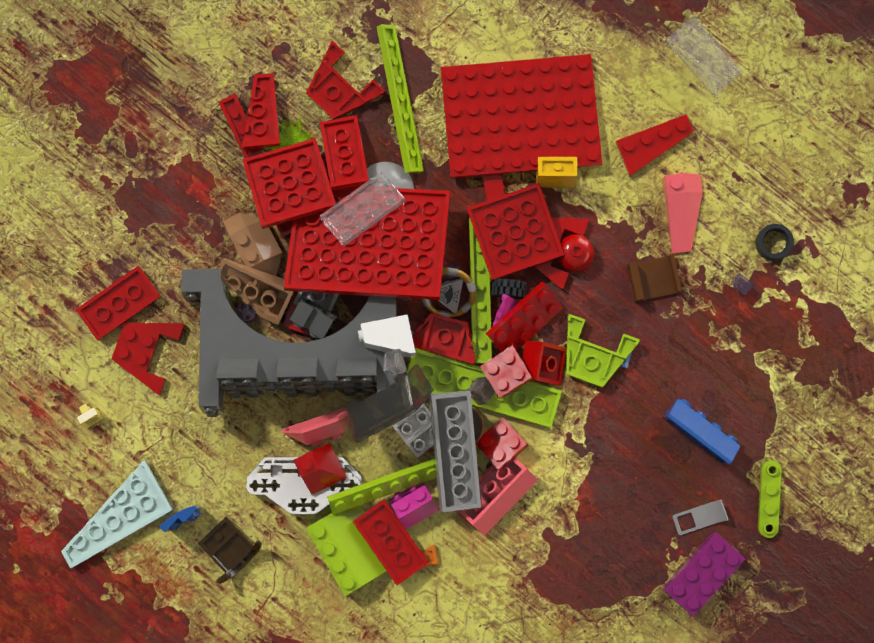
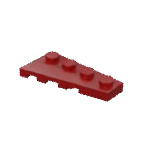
[242,73,280,150]
[615,114,694,177]

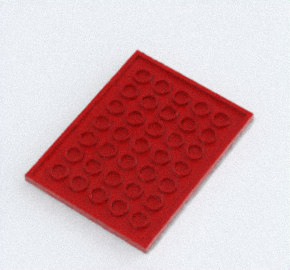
[441,54,603,179]
[284,185,451,300]

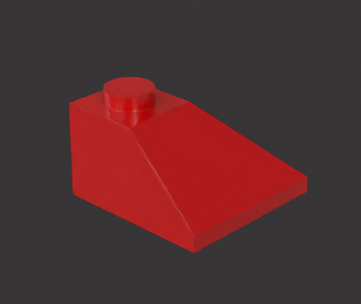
[293,443,347,495]

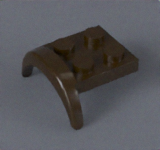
[198,516,262,584]

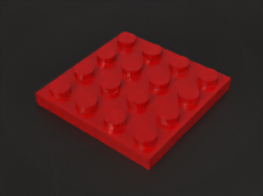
[242,138,337,229]
[466,183,564,281]

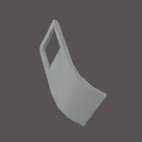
[672,499,729,535]

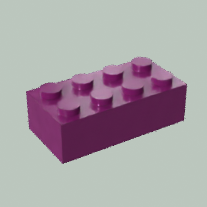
[661,531,745,617]

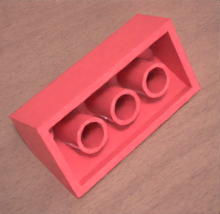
[458,458,538,536]

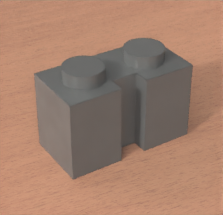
[290,297,338,339]

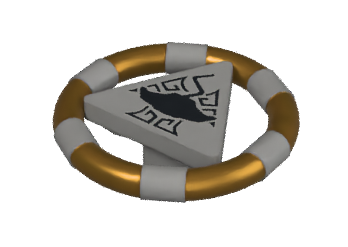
[421,267,477,318]

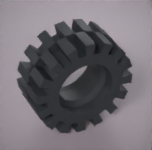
[491,279,527,299]

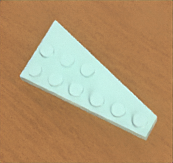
[61,459,173,568]

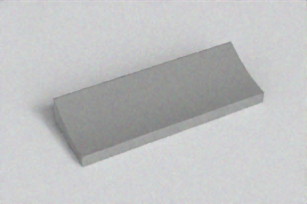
[429,391,481,512]

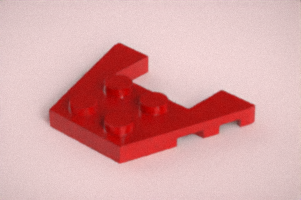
[306,40,386,119]
[533,217,589,290]
[111,323,185,395]

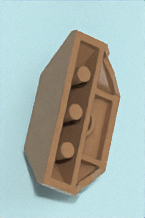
[223,213,283,276]

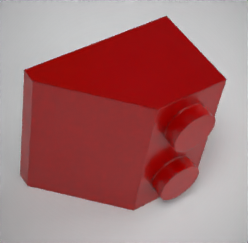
[522,340,567,386]

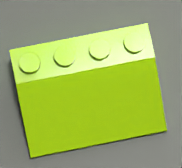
[306,505,386,596]

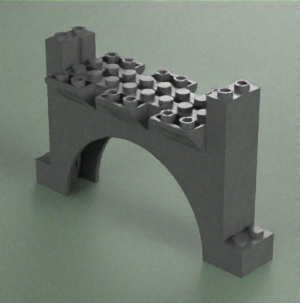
[181,269,412,417]

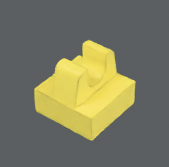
[77,404,103,428]

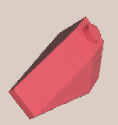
[662,173,703,254]

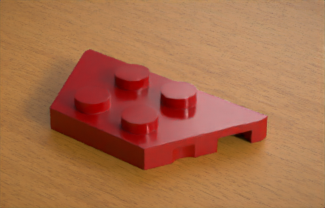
[412,313,476,365]

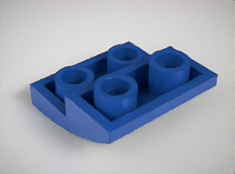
[159,505,203,532]

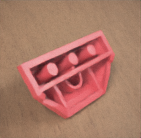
[282,404,357,447]

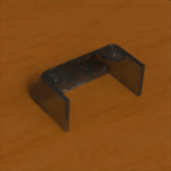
[346,364,434,443]

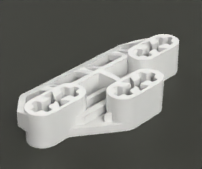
[246,457,362,514]

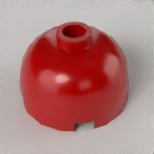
[557,234,594,273]

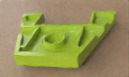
[566,314,640,388]

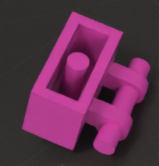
[389,483,439,530]

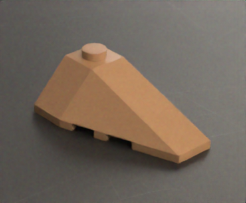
[219,258,294,325]

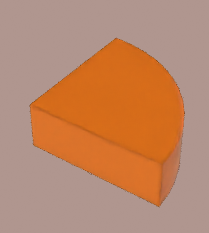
[422,545,439,567]

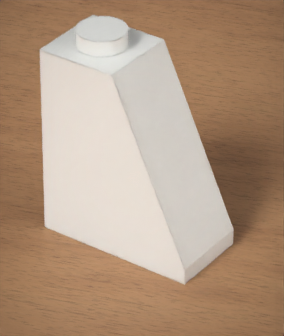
[358,315,415,358]

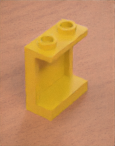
[536,157,577,187]

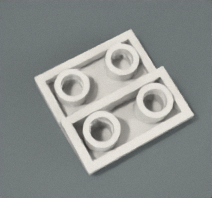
[392,402,434,458]

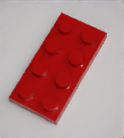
[320,115,369,191]
[75,265,161,341]
[485,282,563,352]
[352,499,429,586]

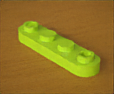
[758,460,782,538]

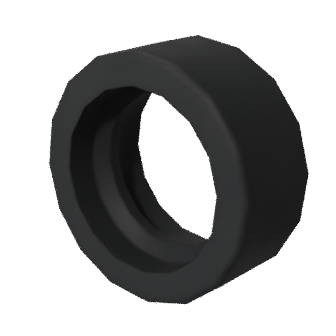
[755,223,794,261]

